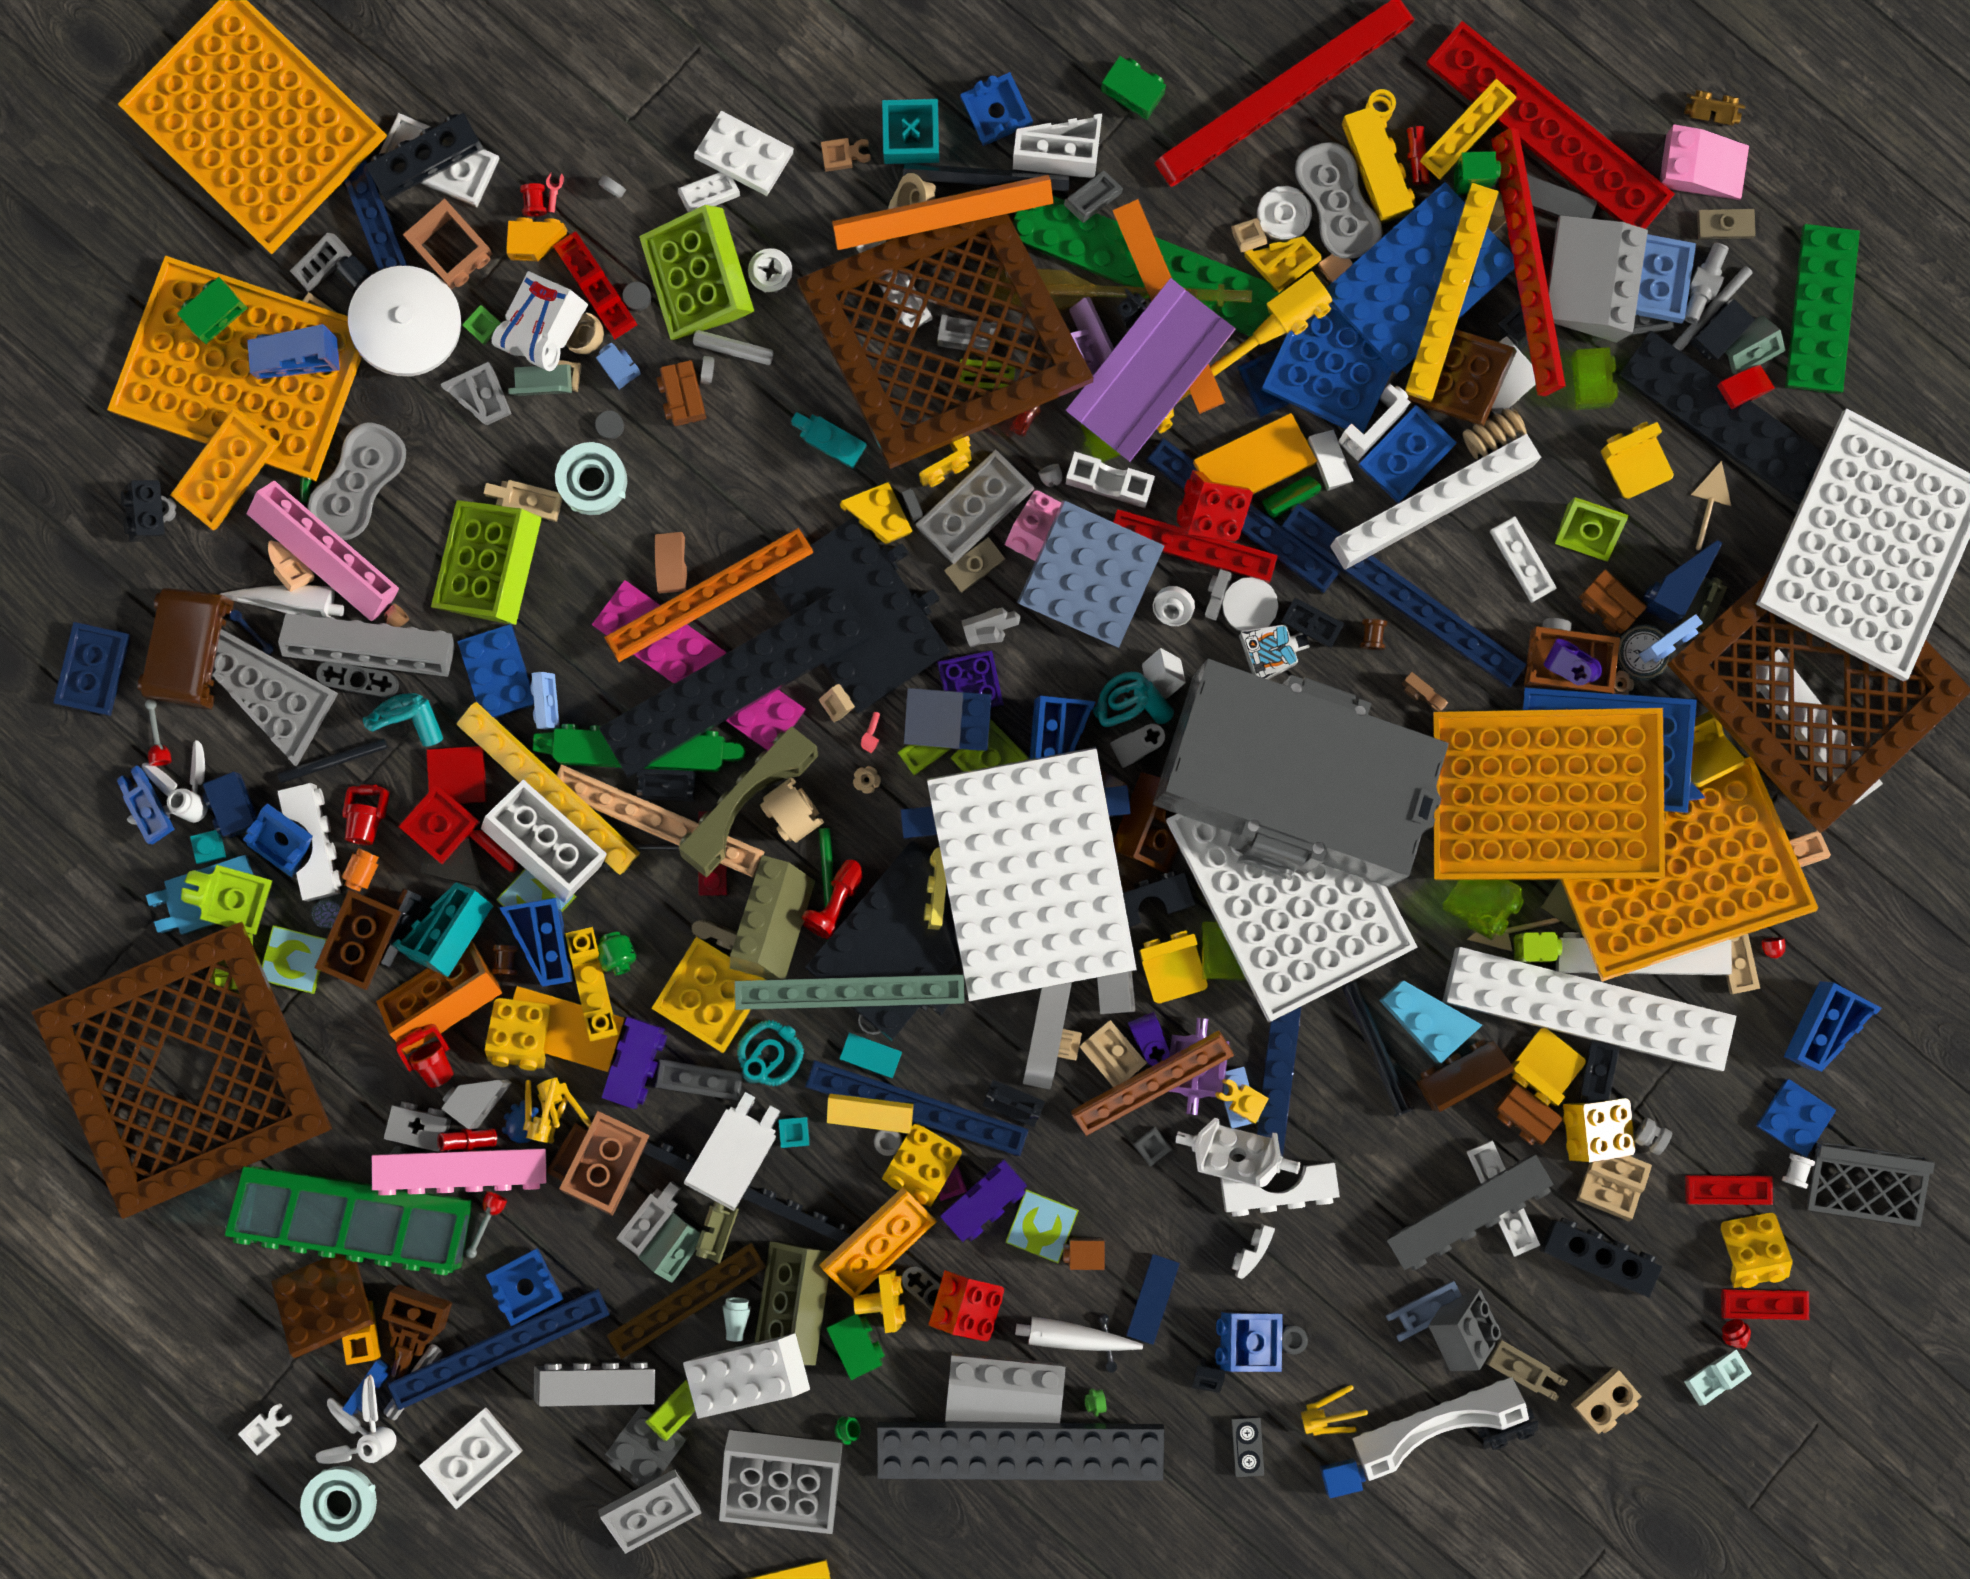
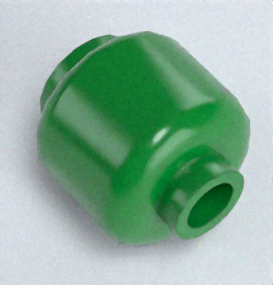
[597,932,636,976]

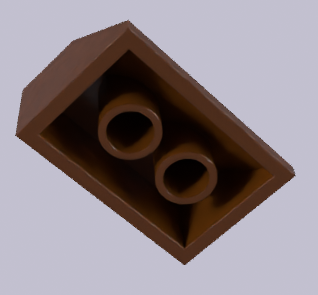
[1113,772,1179,873]
[314,890,401,990]
[1416,1038,1515,1112]

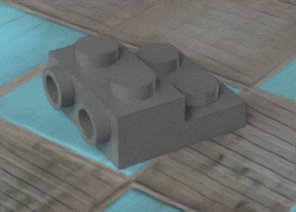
[605,1405,687,1487]

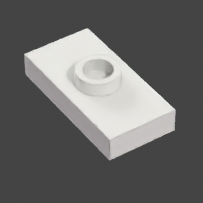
[678,172,740,212]

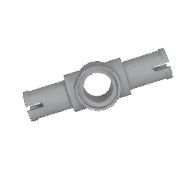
[1685,243,1729,324]

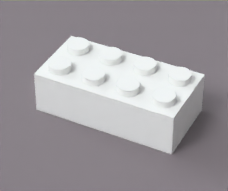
[481,780,607,903]
[683,1333,810,1419]

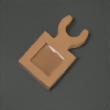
[821,138,871,172]
[1401,672,1448,712]

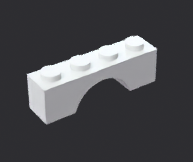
[278,783,343,902]
[1220,1162,1340,1217]

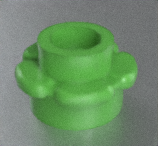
[1085,1388,1106,1417]

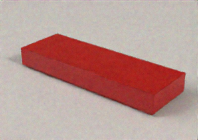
[1685,1175,1773,1205]
[1721,1289,1809,1320]

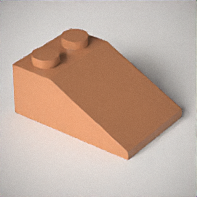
[559,1111,649,1216]

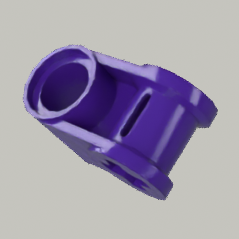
[1544,639,1602,685]
[1128,1011,1170,1066]

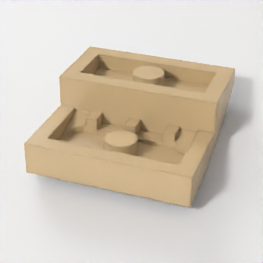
[1577,1156,1652,1221]

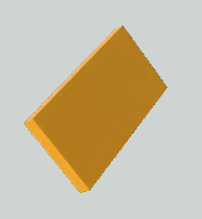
[170,408,280,530]
[1193,413,1317,494]
[513,986,626,1072]
[819,1187,937,1299]

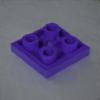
[938,651,1004,708]

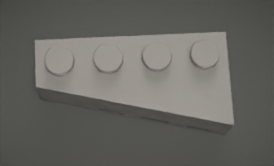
[534,1362,655,1406]

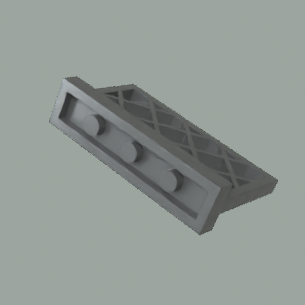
[1806,1141,1935,1227]

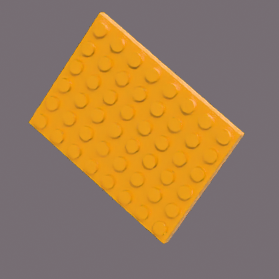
[118,0,387,254]
[107,256,362,481]
[1434,708,1665,880]
[1560,757,1818,981]

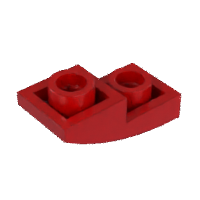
[1717,365,1775,409]

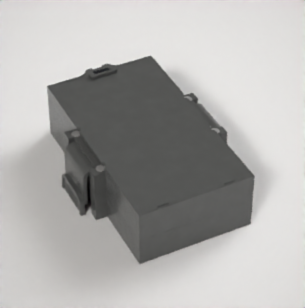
[1152,659,1449,887]

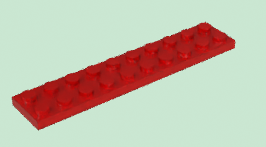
[1426,21,1675,229]

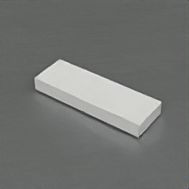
[1490,517,1557,603]

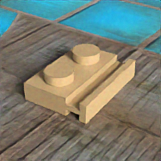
[1079,1020,1147,1087]

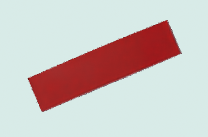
[553,231,638,340]

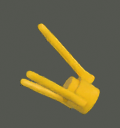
[523,1078,568,1143]
[536,1078,592,1144]
[1301,1385,1368,1436]

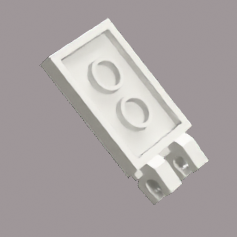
[684,1092,780,1211]

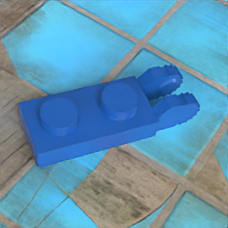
[117,765,175,845]

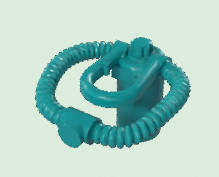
[1093,671,1174,727]
[363,693,443,747]
[737,1020,804,1086]

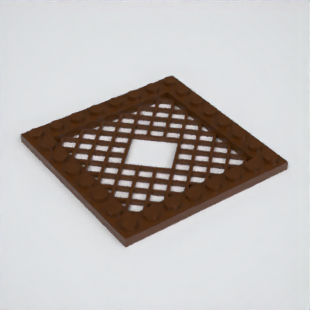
[797,214,1094,469]
[1667,570,1970,833]
[32,922,332,1219]

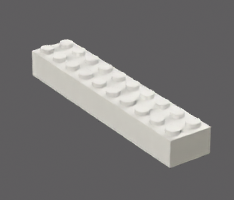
[1442,947,1736,1071]

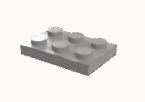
[598,1469,701,1554]

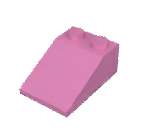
[1659,125,1749,200]

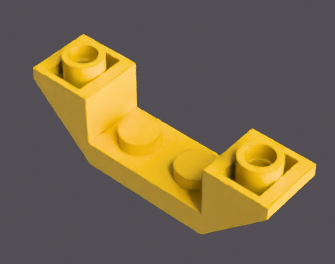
[565,927,618,1042]

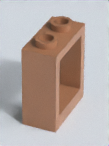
[403,198,493,290]

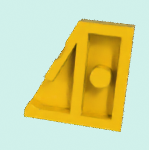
[1244,236,1321,293]
[839,482,912,544]

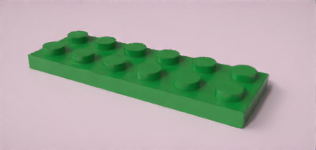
[1785,224,1860,394]

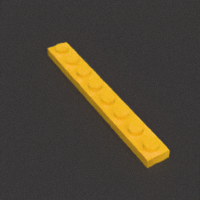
[1405,183,1499,402]
[457,702,640,875]

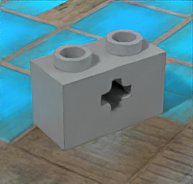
[384,1101,452,1152]

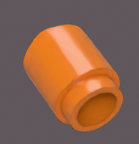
[341,848,379,892]

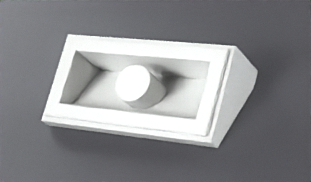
[1307,430,1353,491]

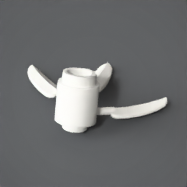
[127,740,208,825]
[316,1375,396,1464]

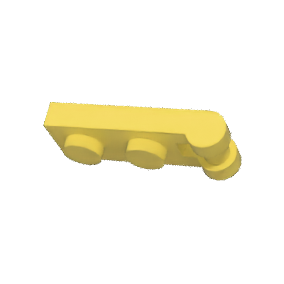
[924,847,947,930]

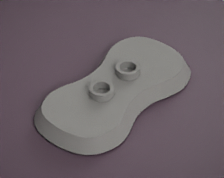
[1295,142,1382,259]
[307,422,406,540]

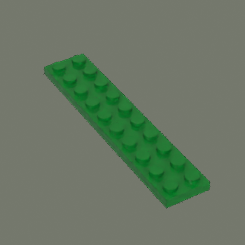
[1013,196,1283,337]

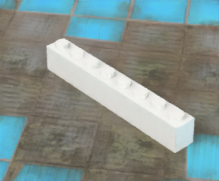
[1330,434,1541,570]

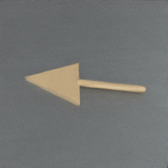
[1691,461,1731,551]
[1467,911,1560,951]

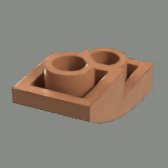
[655,532,687,594]

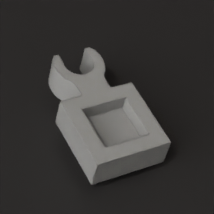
[1205,569,1232,621]

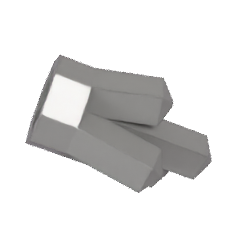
[962,607,1020,647]

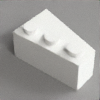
[1013,114,1102,178]

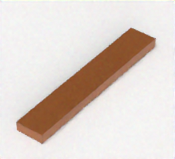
[1071,1030,1234,1136]

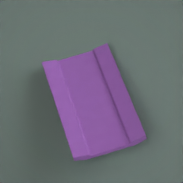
[1066,278,1236,462]

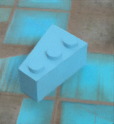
[1379,981,1482,1063]

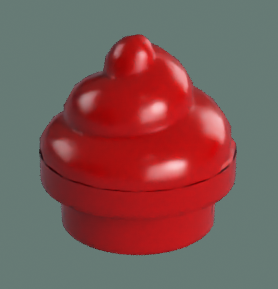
[1722,1319,1751,1349]

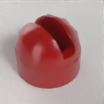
[1762,937,1786,959]

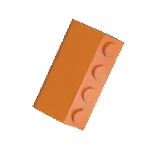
[376,941,502,1054]

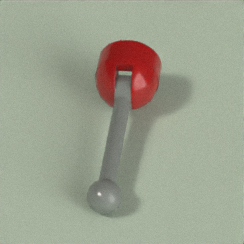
[145,699,172,766]
[466,1191,507,1259]

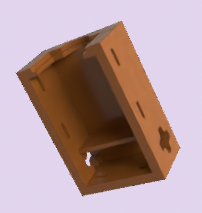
[1524,626,1620,694]

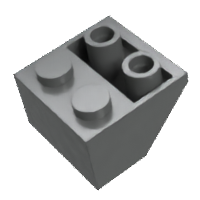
[1428,1289,1502,1371]

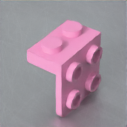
[1005,491,1061,561]

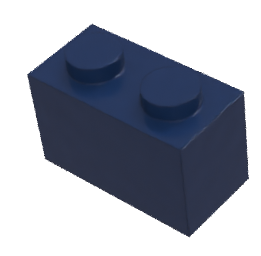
[202,772,258,838]

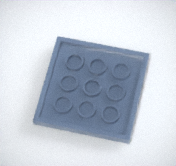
[1017,500,1164,648]

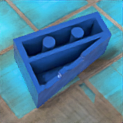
[247,324,340,379]
[500,898,574,987]

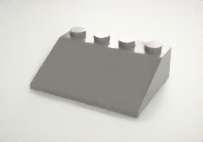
[1548,216,1648,343]
[945,1352,1065,1423]
[719,1430,842,1534]

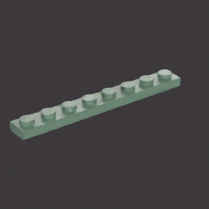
[735,975,964,1010]

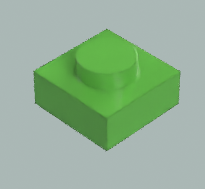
[462,305,501,345]

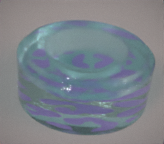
[312,900,340,928]

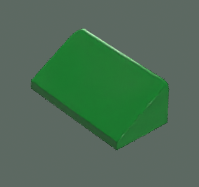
[1262,476,1322,519]

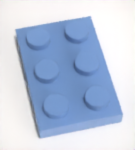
[1636,234,1696,323]

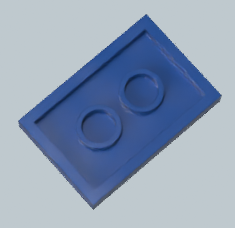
[1358,405,1457,503]
[457,624,534,718]

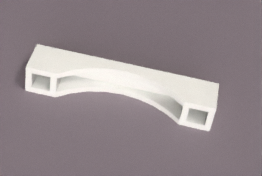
[1352,1377,1529,1481]

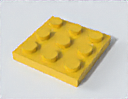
[651,936,766,1053]

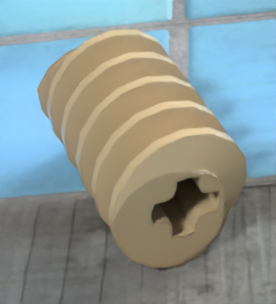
[1463,407,1527,459]

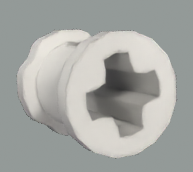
[1782,1153,1815,1189]

